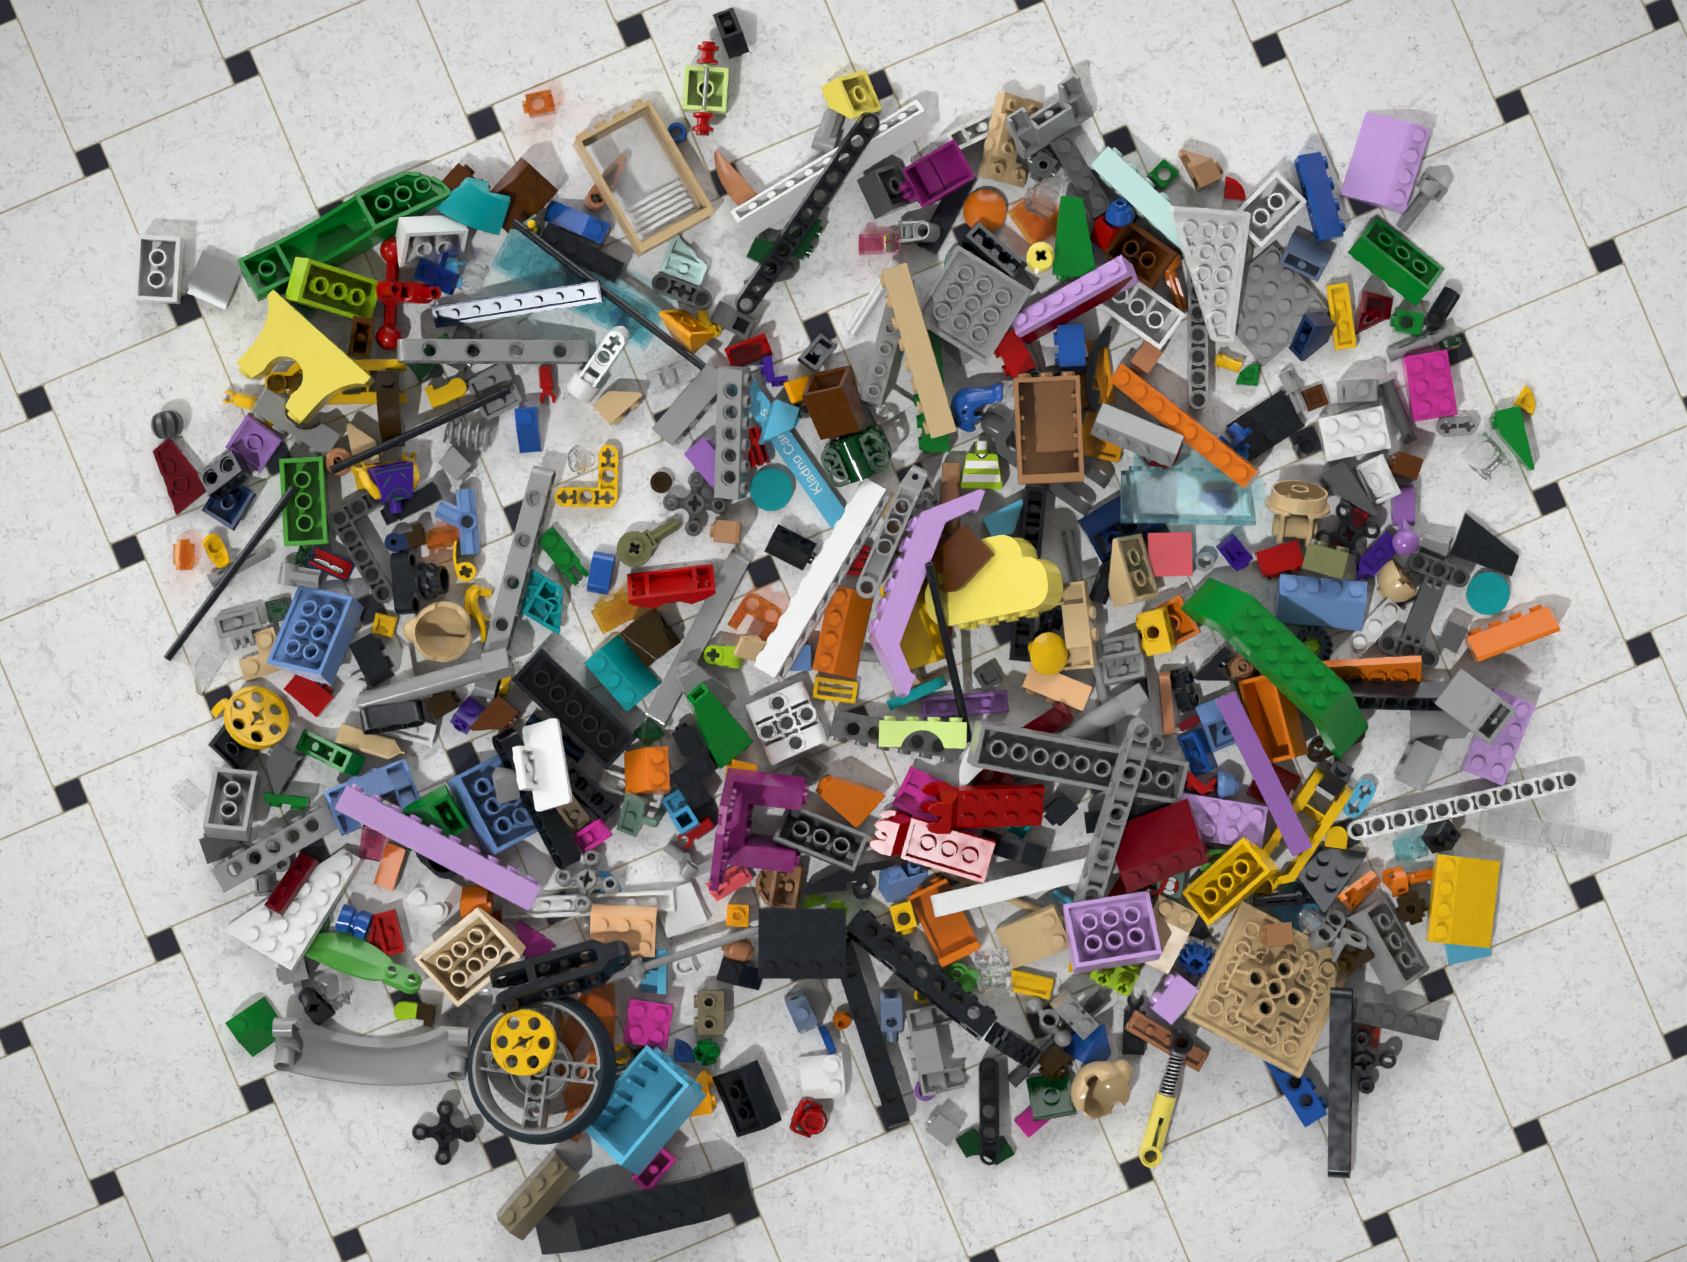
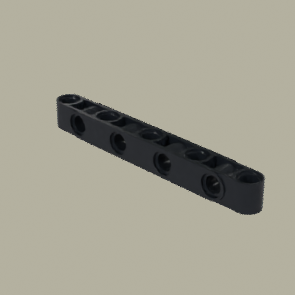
[841,938,910,1128]

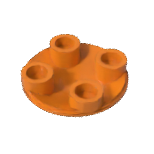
[963,189,1006,232]

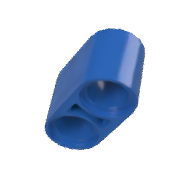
[587,551,615,595]

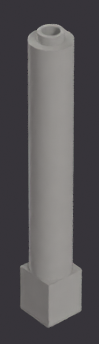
[356,647,516,710]
[1009,683,1150,782]

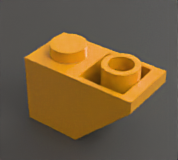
[689,1069,717,1117]

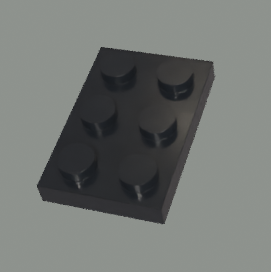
[1226,390,1305,462]

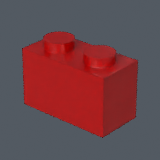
[993,329,1036,379]
[1254,540,1304,580]
[284,675,336,717]

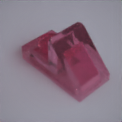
[359,824,386,862]

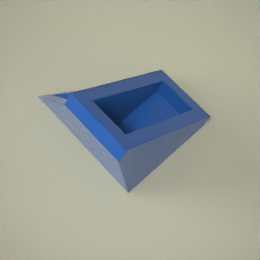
[1063,1025,1111,1064]

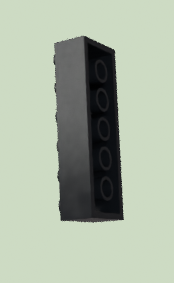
[512,648,638,770]

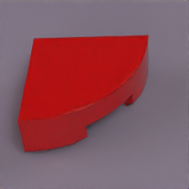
[1223,177,1246,201]

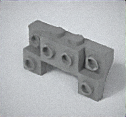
[1005,74,1094,160]
[906,1004,965,1097]

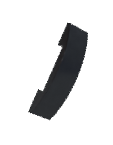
[1085,325,1112,413]

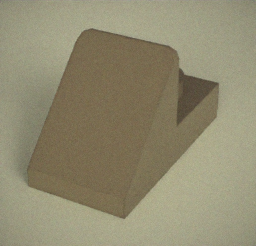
[556,792,593,834]

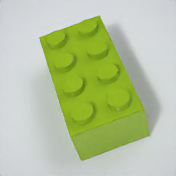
[285,257,379,321]

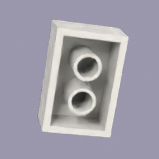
[1237,171,1307,250]
[133,234,184,304]
[1316,406,1391,463]

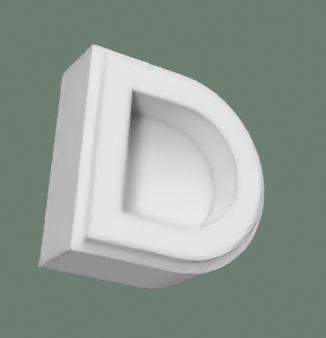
[673,956,698,977]

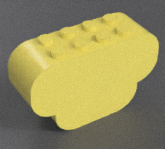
[925,535,1063,631]

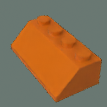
[812,586,873,679]
[1464,604,1561,662]

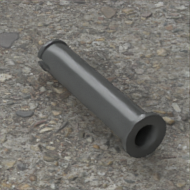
[1379,379,1418,445]

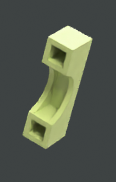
[879,716,967,749]

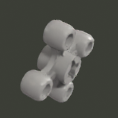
[555,849,620,914]

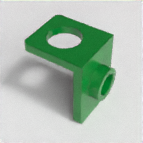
[1147,159,1179,192]

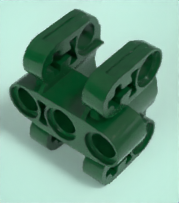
[820,423,892,488]

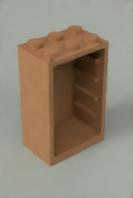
[1013,372,1084,485]

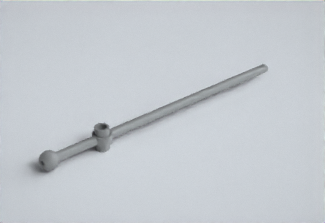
[580,904,828,995]

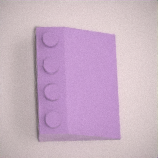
[1340,112,1431,215]
[1063,891,1162,974]

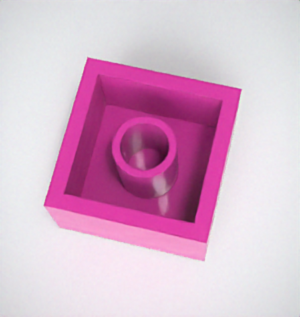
[623,997,674,1049]

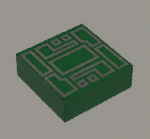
[264,597,289,623]

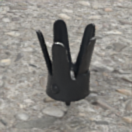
[1292,436,1315,458]

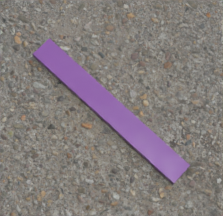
[1215,691,1312,856]

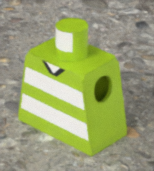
[961,441,1002,490]

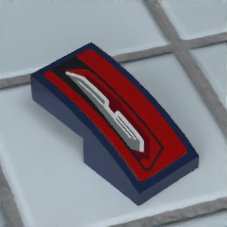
[306,545,355,582]

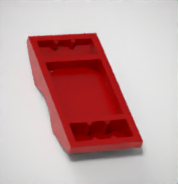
[627,564,716,609]

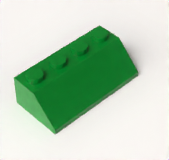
[1347,215,1444,306]

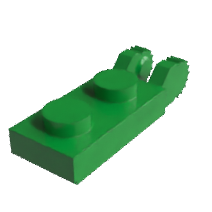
[539,526,589,586]

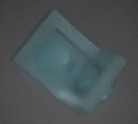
[1392,834,1429,862]

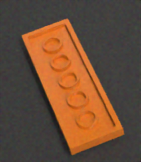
[1322,655,1422,681]

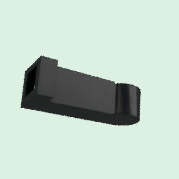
[380,481,443,526]

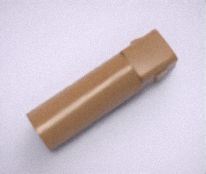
[940,463,961,535]

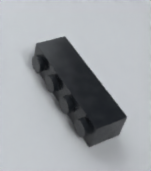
[541,223,626,285]

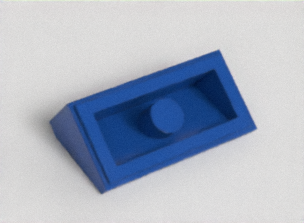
[1177,728,1218,777]

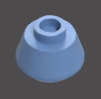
[1215,770,1239,799]

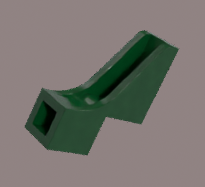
[746,218,824,269]

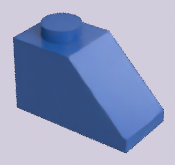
[514,407,542,453]

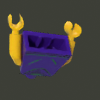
[351,452,420,513]

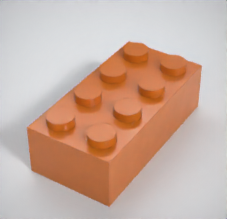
[1238,675,1309,763]

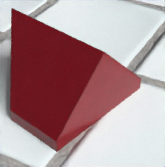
[1354,291,1393,335]

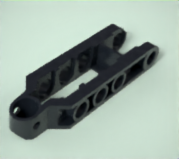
[490,939,632,1013]

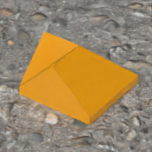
[659,309,715,354]

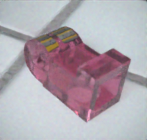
[858,234,899,256]

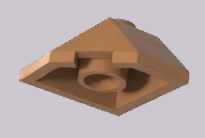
[1178,149,1223,192]

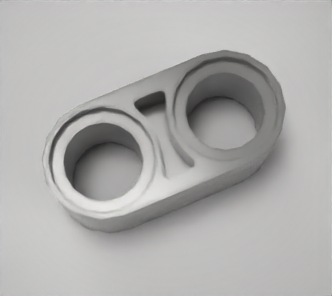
[1308,909,1346,950]

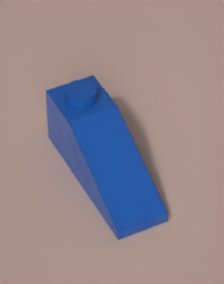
[543,200,612,246]

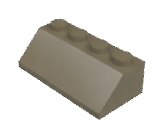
[496,1148,581,1241]

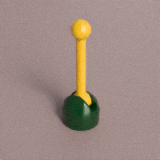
[526,220,542,236]

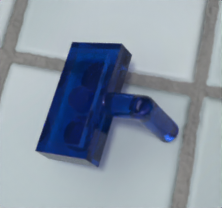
[413,249,460,295]

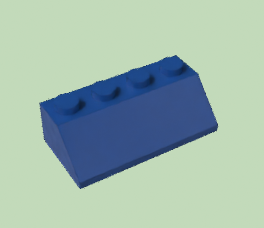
[1294,152,1346,244]

